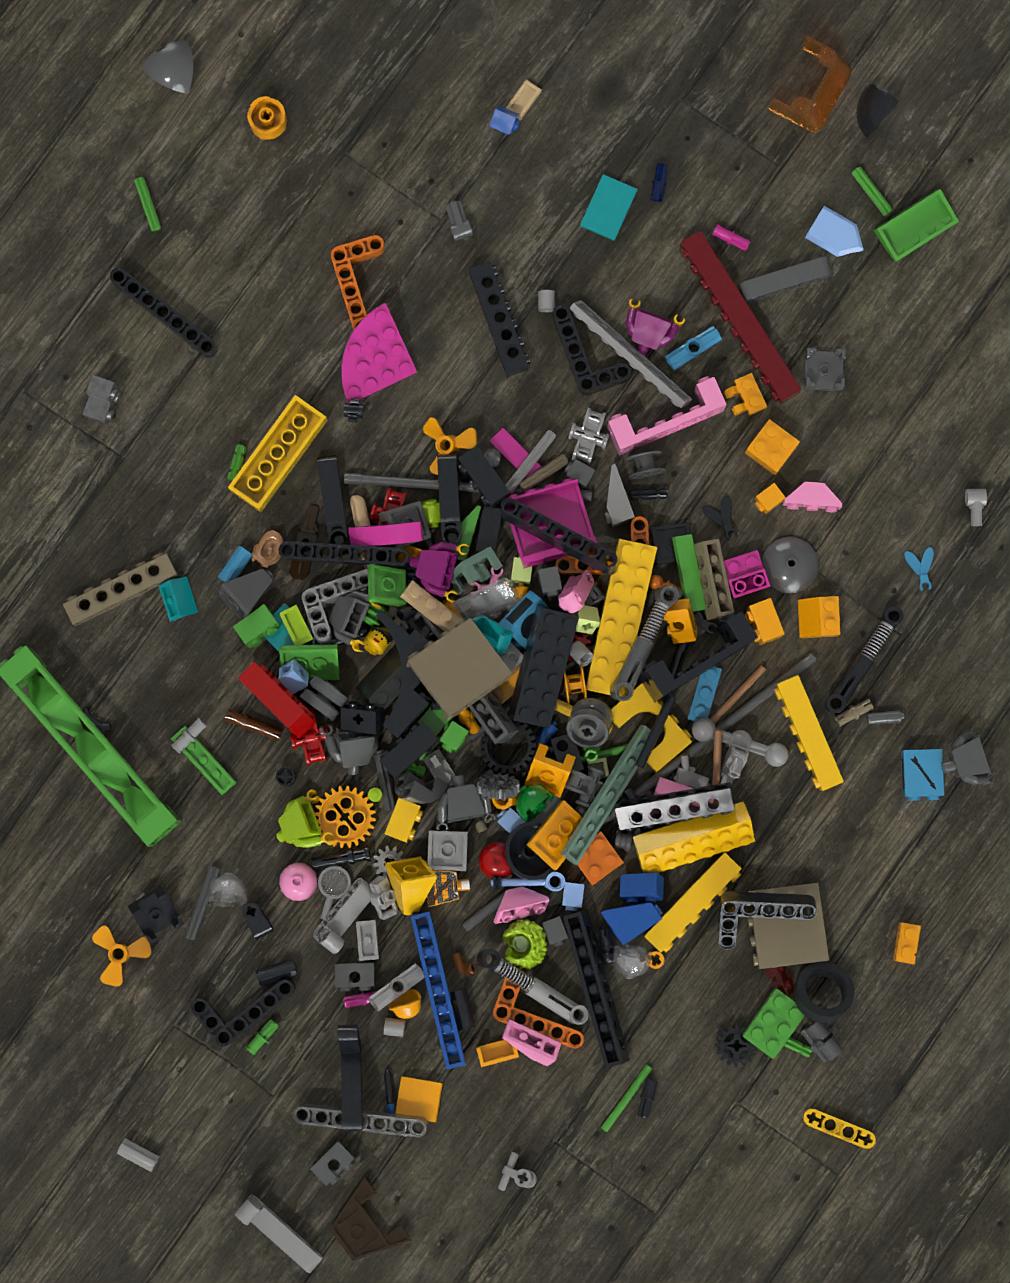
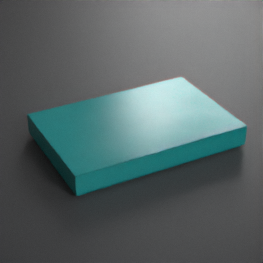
[580,174,637,241]

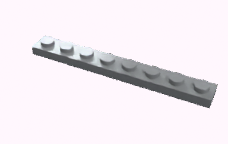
[569,300,692,408]

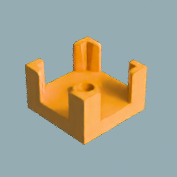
[525,743,576,798]

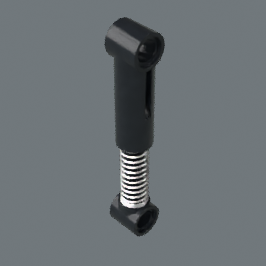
[825,606,904,714]

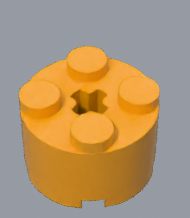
[247,96,287,140]

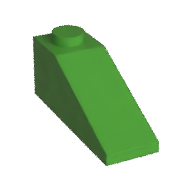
[443,506,481,562]

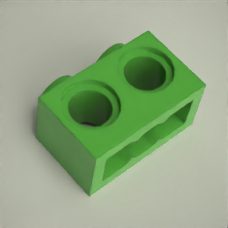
[440,721,469,754]

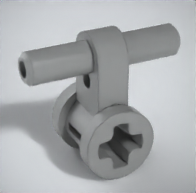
[498,1152,537,1191]

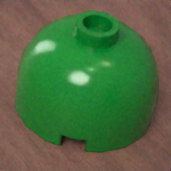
[515,784,554,822]

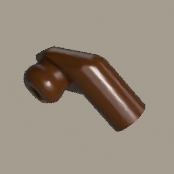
[452,952,477,976]

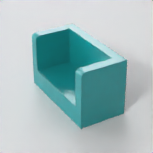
[472,614,514,655]

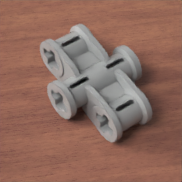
[568,407,610,465]

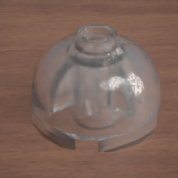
[208,873,247,907]
[613,945,652,979]

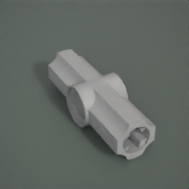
[369,964,425,1011]

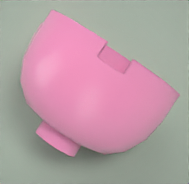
[279,862,318,901]

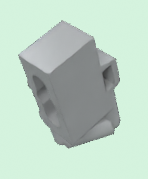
[369,876,398,920]

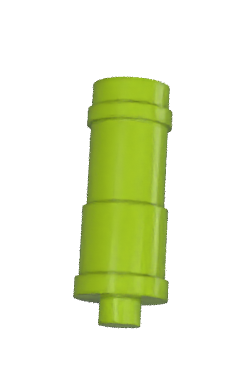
[368,788,383,802]

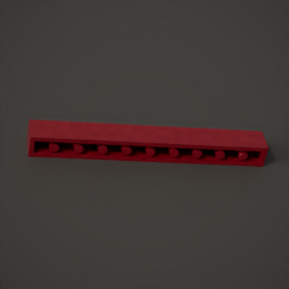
[679,231,801,405]

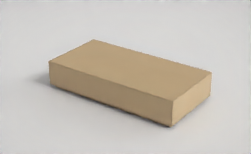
[506,79,542,121]

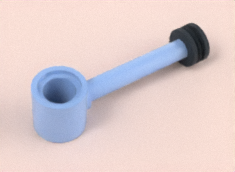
[491,872,565,891]

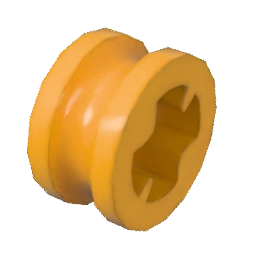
[647,951,664,969]

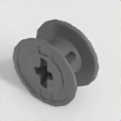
[625,451,666,479]

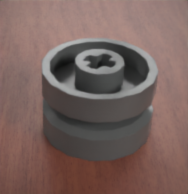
[299,675,349,722]
[566,698,613,748]

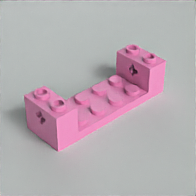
[607,376,726,456]

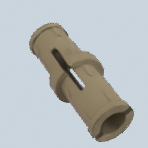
[834,699,874,727]

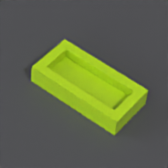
[279,605,314,645]

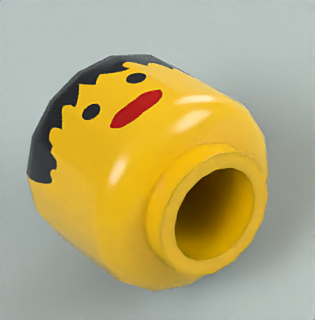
[363,627,392,656]

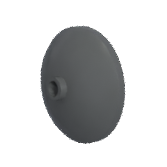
[761,537,819,594]

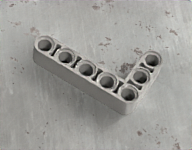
[302,569,368,645]
[234,1194,323,1273]

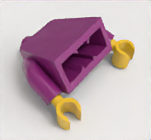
[626,299,685,357]
[410,542,469,602]

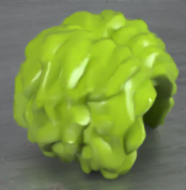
[503,919,547,970]

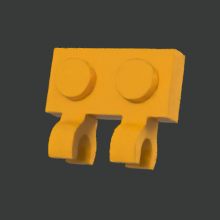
[724,373,767,416]

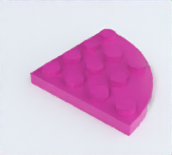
[341,303,417,403]

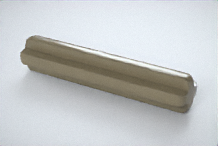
[520,454,568,492]

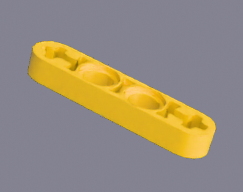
[803,1108,876,1149]

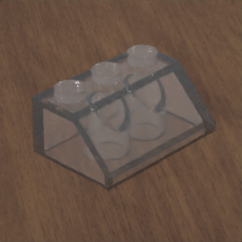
[453,577,521,621]

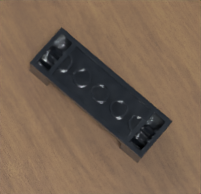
[639,611,758,703]

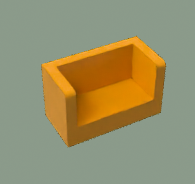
[476,1040,519,1067]

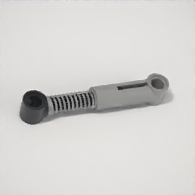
[477,949,589,1025]

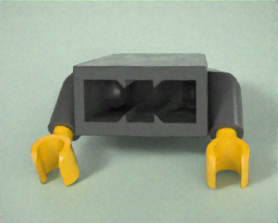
[329,591,383,652]

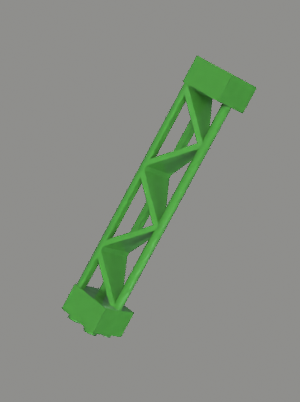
[0,646,182,847]

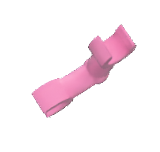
[470,567,504,595]

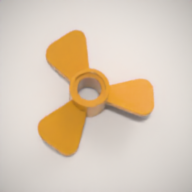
[423,417,477,475]
[92,926,152,986]

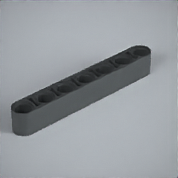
[293,1104,429,1137]

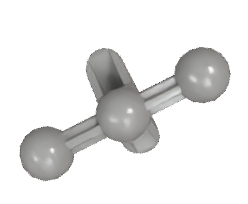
[692,717,789,786]

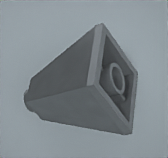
[219,569,274,620]

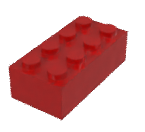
[238,662,315,738]

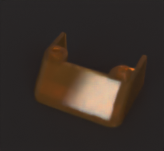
[769,36,851,132]

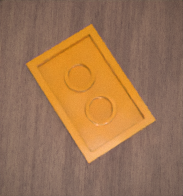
[526,800,582,870]

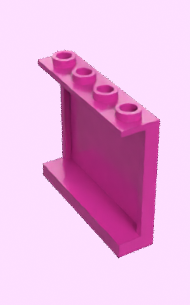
[506,478,598,569]

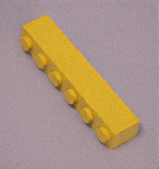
[774,675,844,791]
[644,852,742,953]

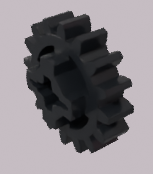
[715,1024,757,1067]

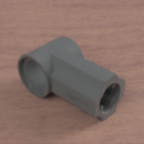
[445,201,473,241]

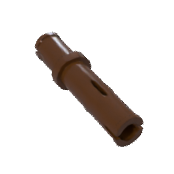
[224,709,282,741]

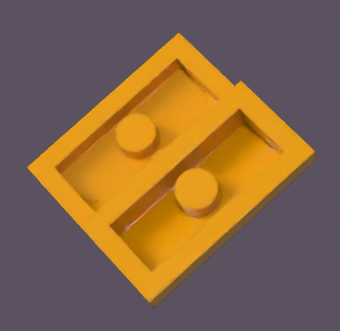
[395,1076,443,1122]

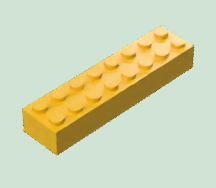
[585,538,657,696]

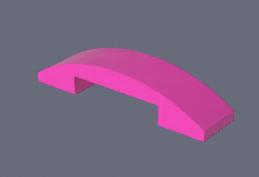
[348,521,423,546]

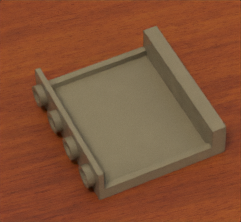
[406,618,512,721]
[746,883,829,970]

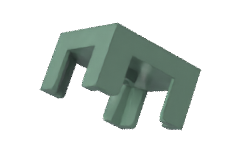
[451,547,503,595]

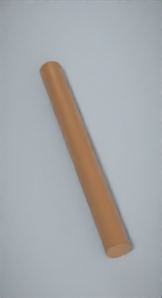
[710,665,766,724]
[712,729,722,804]

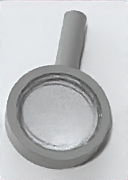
[318,866,351,919]

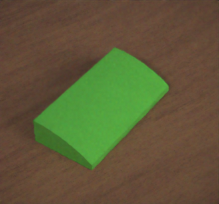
[873,189,959,262]

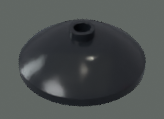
[504,822,553,880]

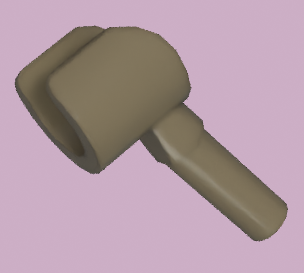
[475,811,499,833]

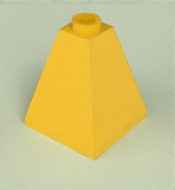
[385,856,437,915]

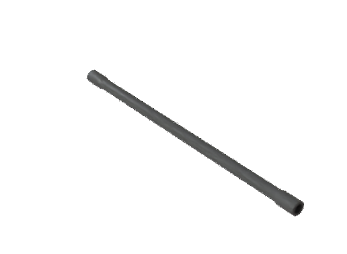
[344,472,592,501]

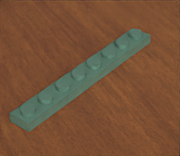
[560,725,651,865]

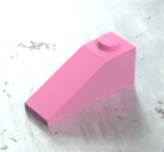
[502,1019,561,1066]

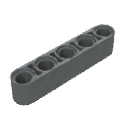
[738,257,832,303]

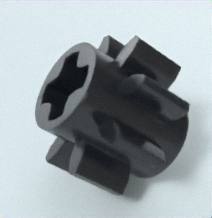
[343,399,364,423]

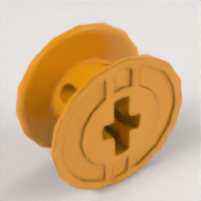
[563,666,587,704]

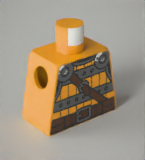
[427,870,470,907]

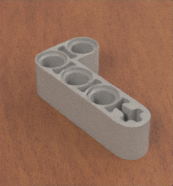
[313,878,372,954]

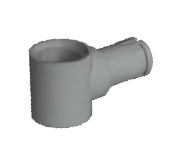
[965,489,987,526]

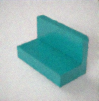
[158,577,198,622]

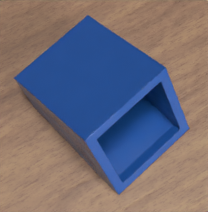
[600,902,662,945]

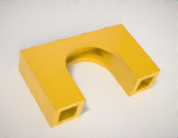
[611,684,692,773]

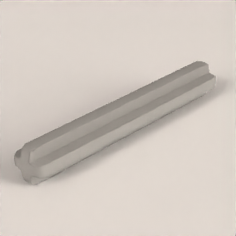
[505,430,556,493]

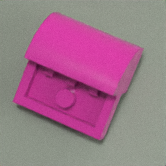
[724,550,770,598]

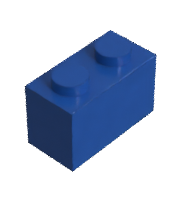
[620,872,664,905]

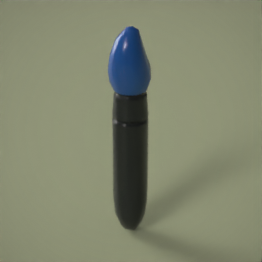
[384,1069,395,1113]

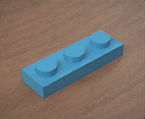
[687,667,722,721]

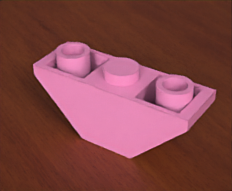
[783,482,842,513]
[494,886,550,924]

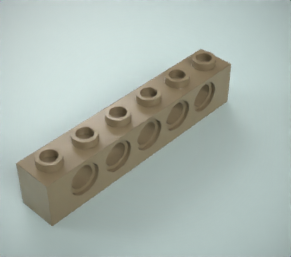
[63,553,179,627]

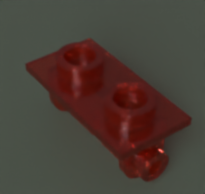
[765,966,794,996]

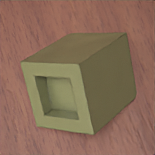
[586,757,609,779]

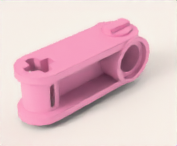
[558,570,594,614]

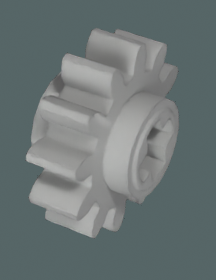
[373,846,405,877]

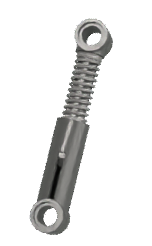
[610,585,679,701]

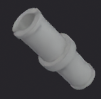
[171,718,207,753]

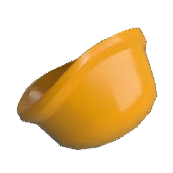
[388,989,421,1019]

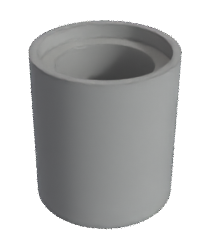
[538,290,555,312]
[569,641,593,667]
[384,1017,405,1037]

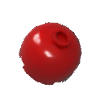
[478,841,513,879]

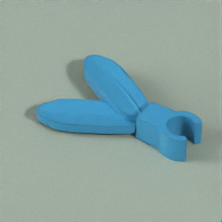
[904,547,934,592]

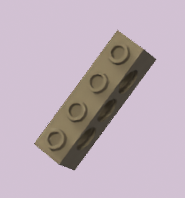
[694,539,734,620]

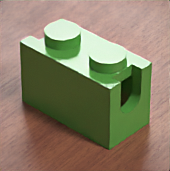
[233,604,281,649]

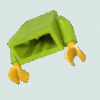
[276,790,335,848]

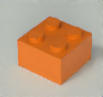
[577,832,624,886]

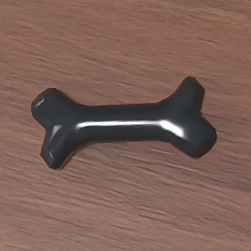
[79,706,112,736]

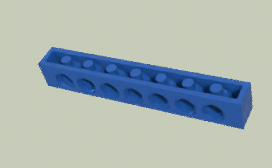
[411,912,466,1070]

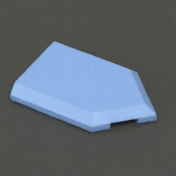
[805,206,864,257]

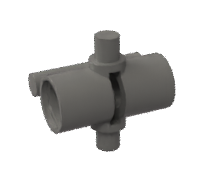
[800,1021,843,1063]

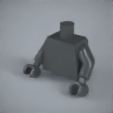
[319,724,379,775]
[941,727,994,785]
[436,775,496,831]

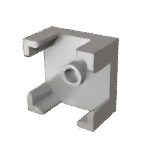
[428,831,468,871]

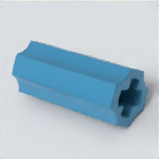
[218,546,253,582]

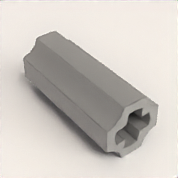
[117,1138,160,1172]

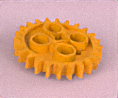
[314,786,376,848]

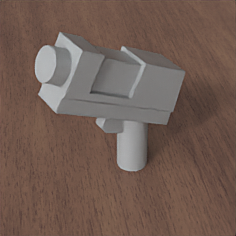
[673,755,711,788]

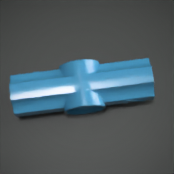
[665,326,722,370]

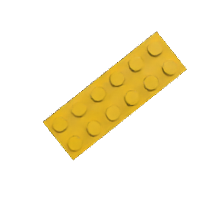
[228,395,328,512]
[633,801,755,873]

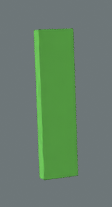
[672,534,706,612]
[171,726,237,796]

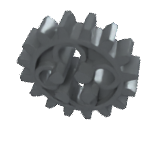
[477,773,519,801]

